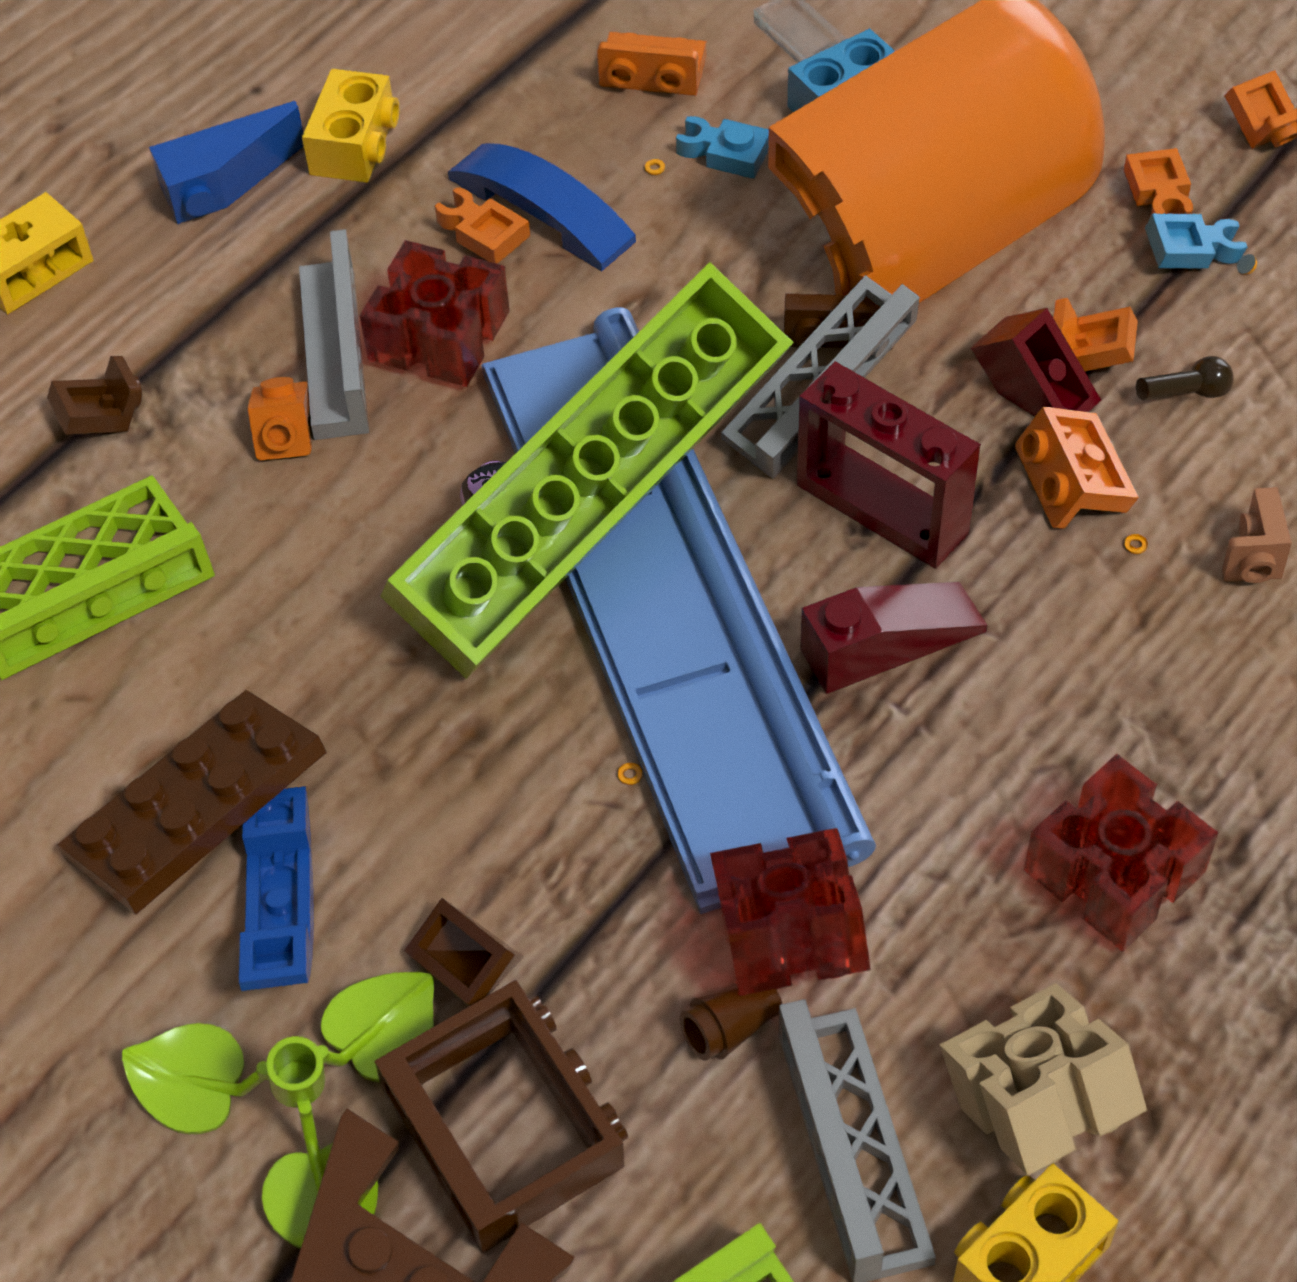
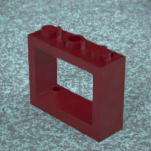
[797,361,981,569]

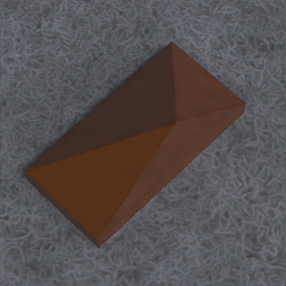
[404,898,524,1006]

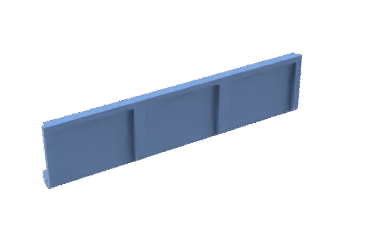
[481,307,876,914]

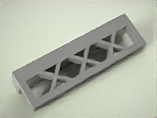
[299,229,369,440]
[721,275,920,479]
[778,999,936,1282]

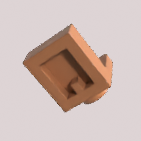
[1222,487,1292,583]

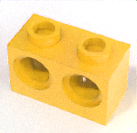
[302,68,400,183]
[953,1163,1119,1282]

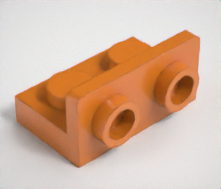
[597,32,707,96]
[1015,407,1139,529]

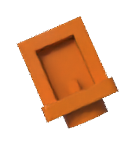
[1224,70,1297,149]
[1053,298,1138,371]
[247,377,312,461]

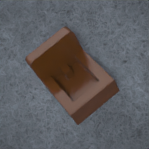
[47,356,142,434]

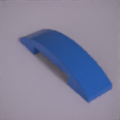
[448,143,636,271]
[239,786,314,991]

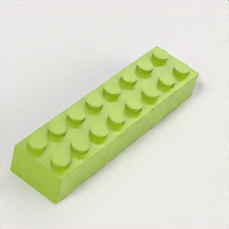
[380,262,794,679]

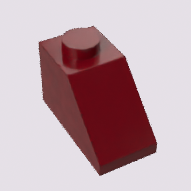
[971,308,1101,417]

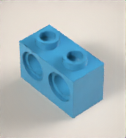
[787,28,895,112]

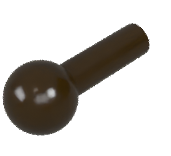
[1135,356,1234,400]

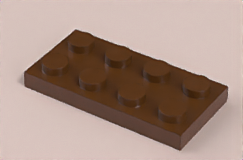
[57,690,327,915]

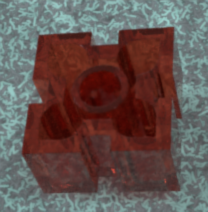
[359,240,510,387]
[1024,754,1219,952]
[710,828,871,996]

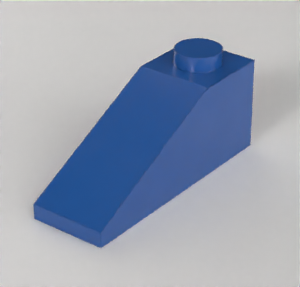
[149,101,304,224]

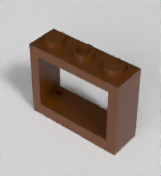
[374,980,628,1254]

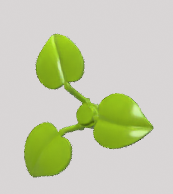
[122,972,434,1249]

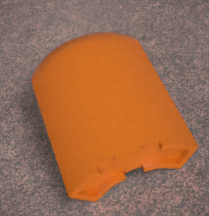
[768,0,1105,303]

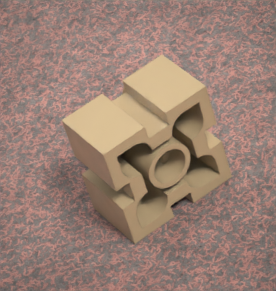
[940,983,1147,1176]

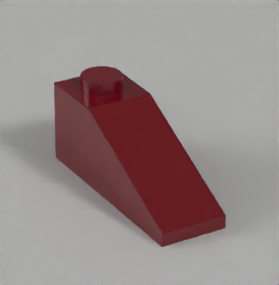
[800,582,988,694]

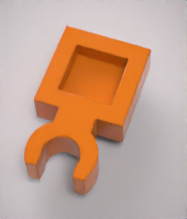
[1124,148,1193,219]
[434,187,530,266]

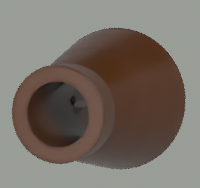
[680,978,782,1061]

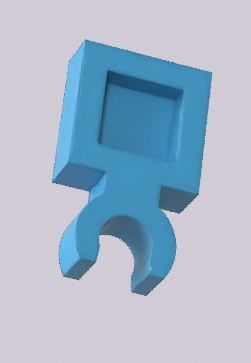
[676,116,769,179]
[1145,214,1248,268]

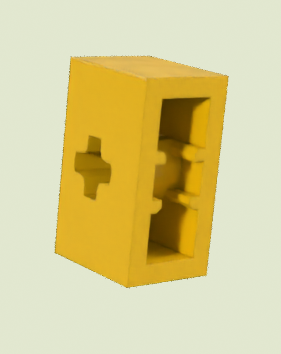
[0,192,94,315]

